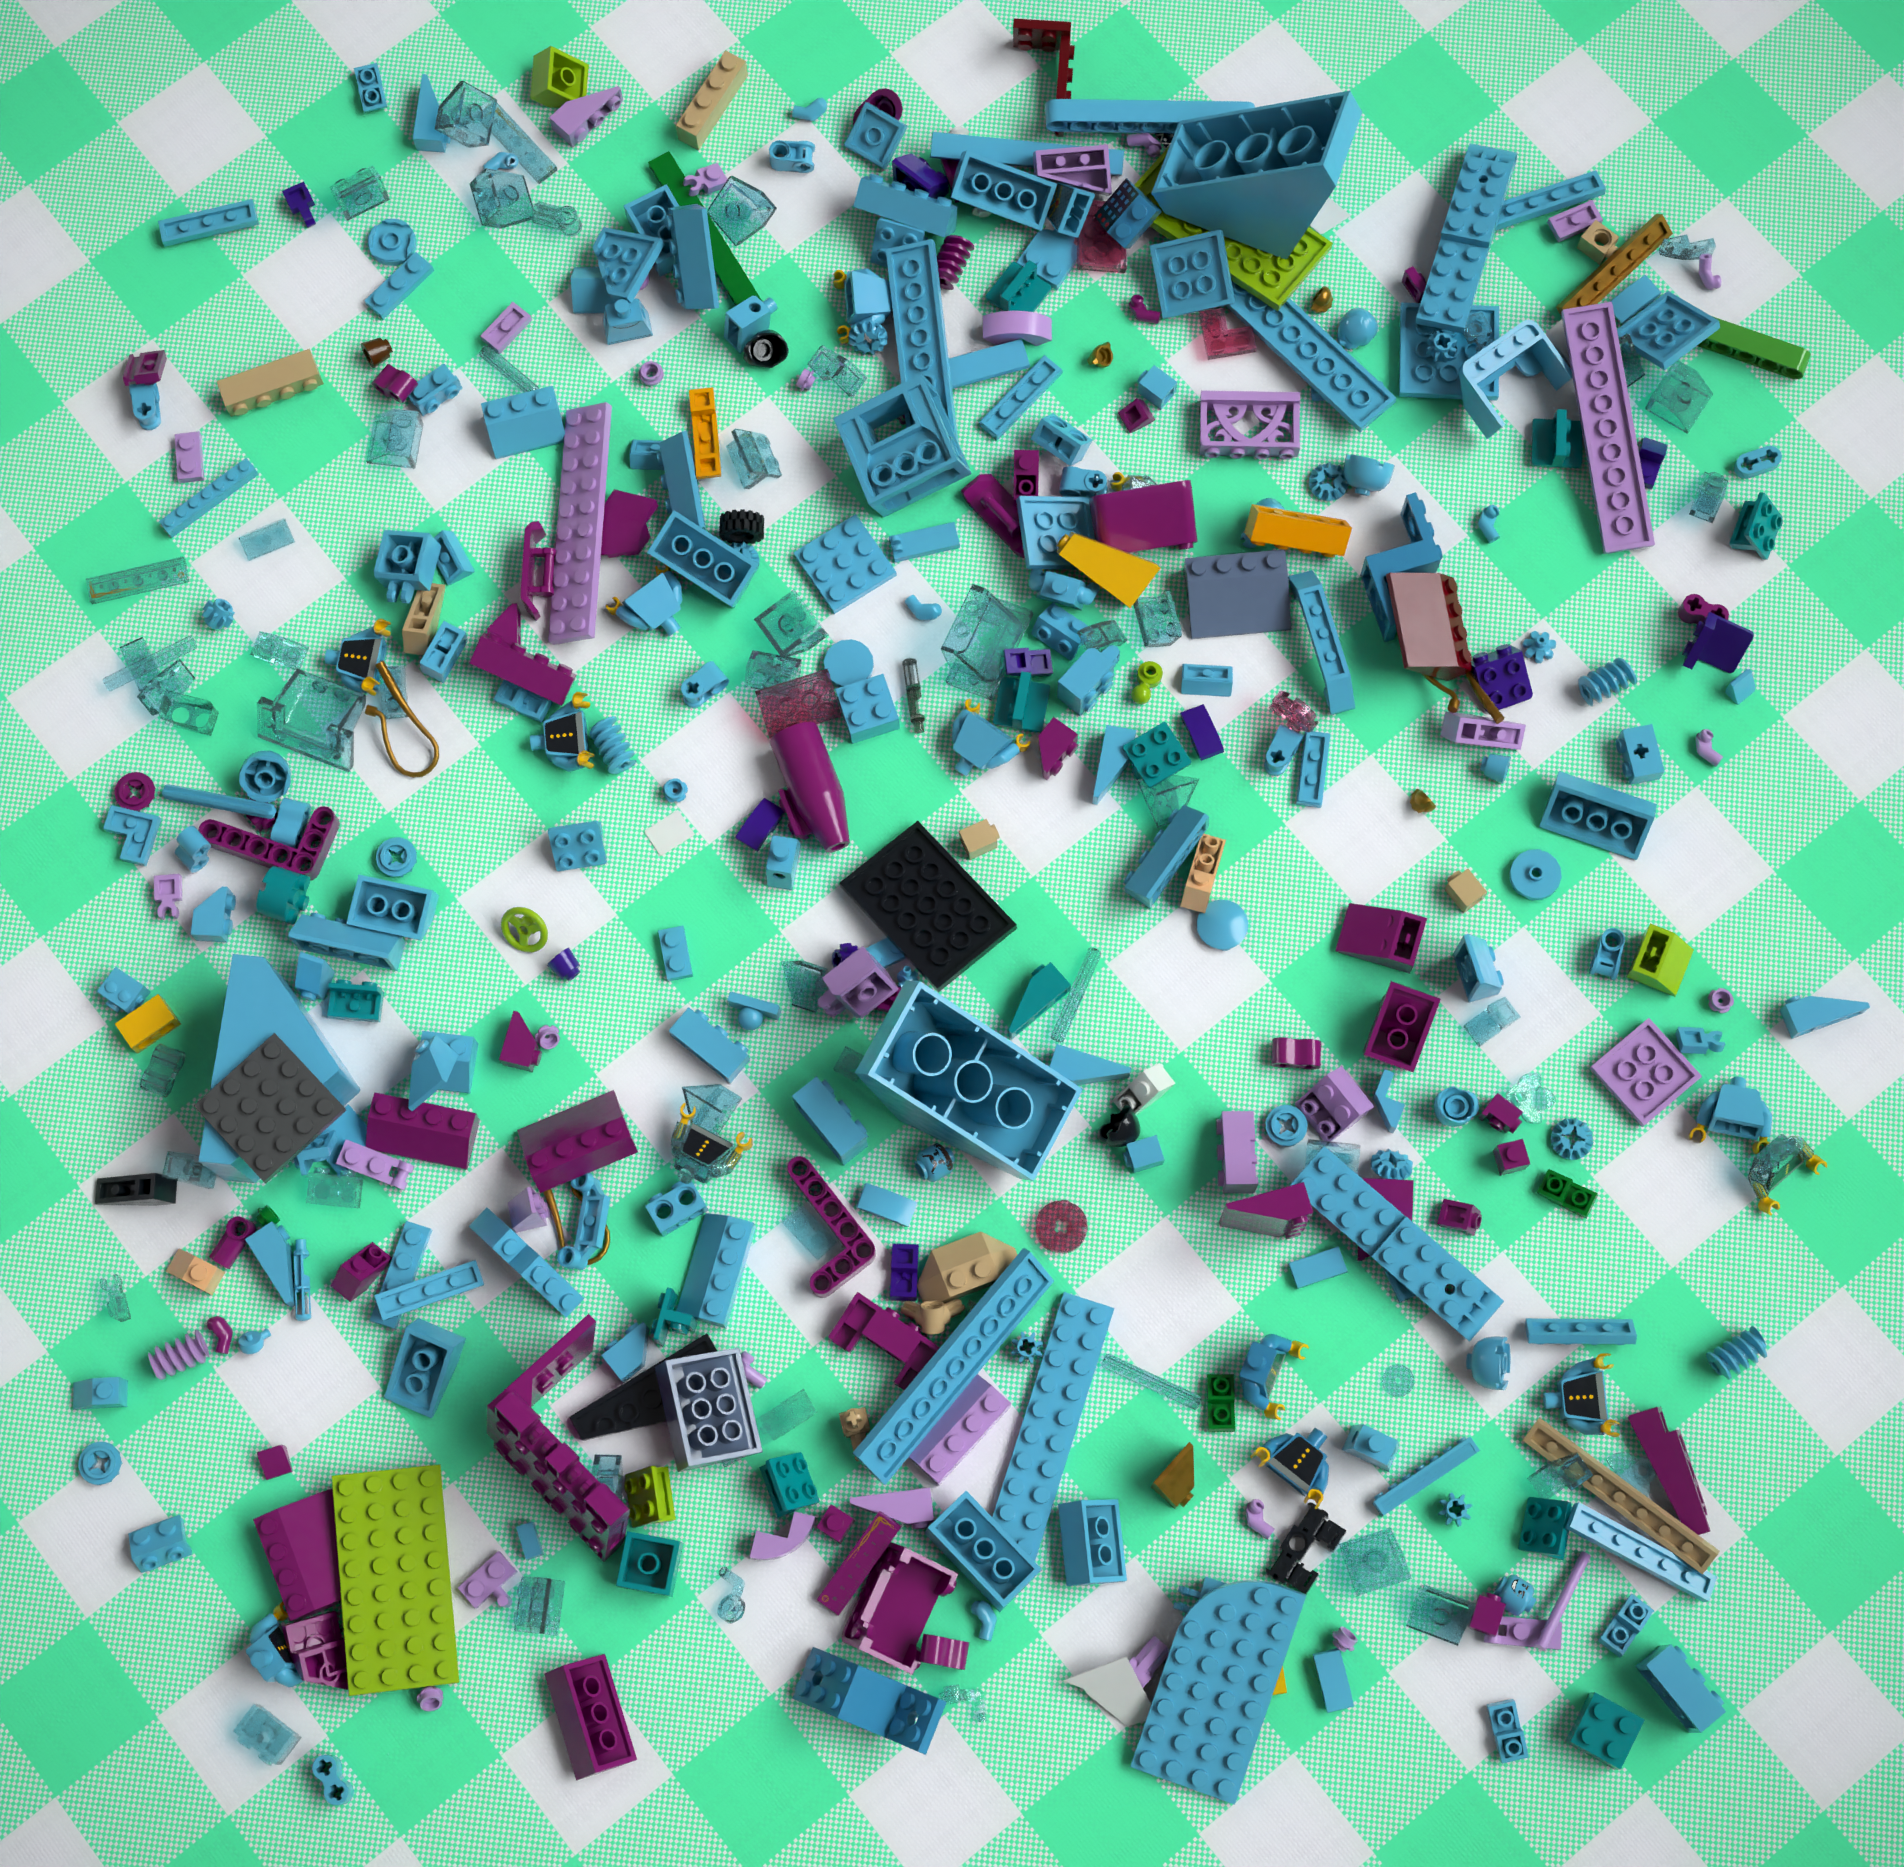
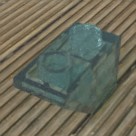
[1689,472,1728,523]
[591,1454,623,1501]

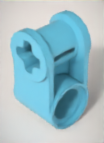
[769,140,815,173]
[129,383,161,430]
[1059,466,1107,499]
[681,661,730,708]
[1264,724,1304,776]
[1589,928,1625,981]

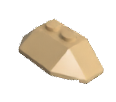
[917,1231,1017,1304]

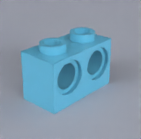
[1031,413,1093,466]
[419,621,468,683]
[645,1179,708,1237]

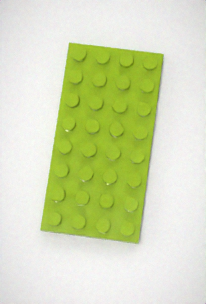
[1134,147,1333,311]
[331,1464,459,1696]

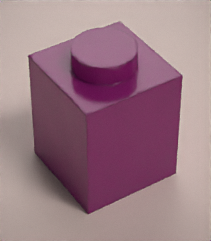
[1493,1139,1530,1176]
[816,1504,855,1544]
[1468,1592,1506,1637]

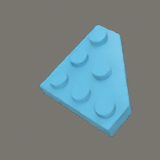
[592,227,665,303]

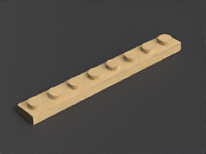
[1522,1417,1720,1575]

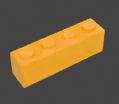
[1244,504,1352,558]

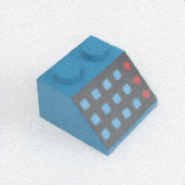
[1094,178,1162,249]

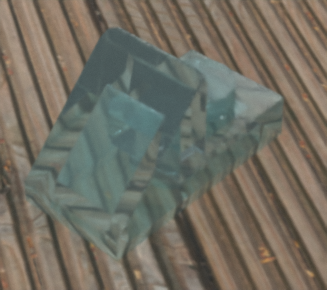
[1463,997,1521,1047]
[162,1151,216,1189]

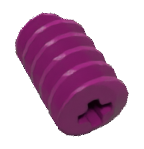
[937,235,974,290]

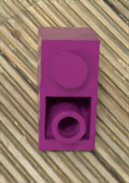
[1013,450,1039,500]
[1038,717,1079,780]
[331,1242,392,1302]

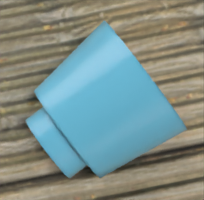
[1480,754,1511,784]

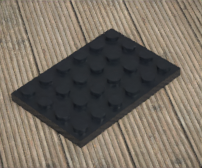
[839,821,1017,993]

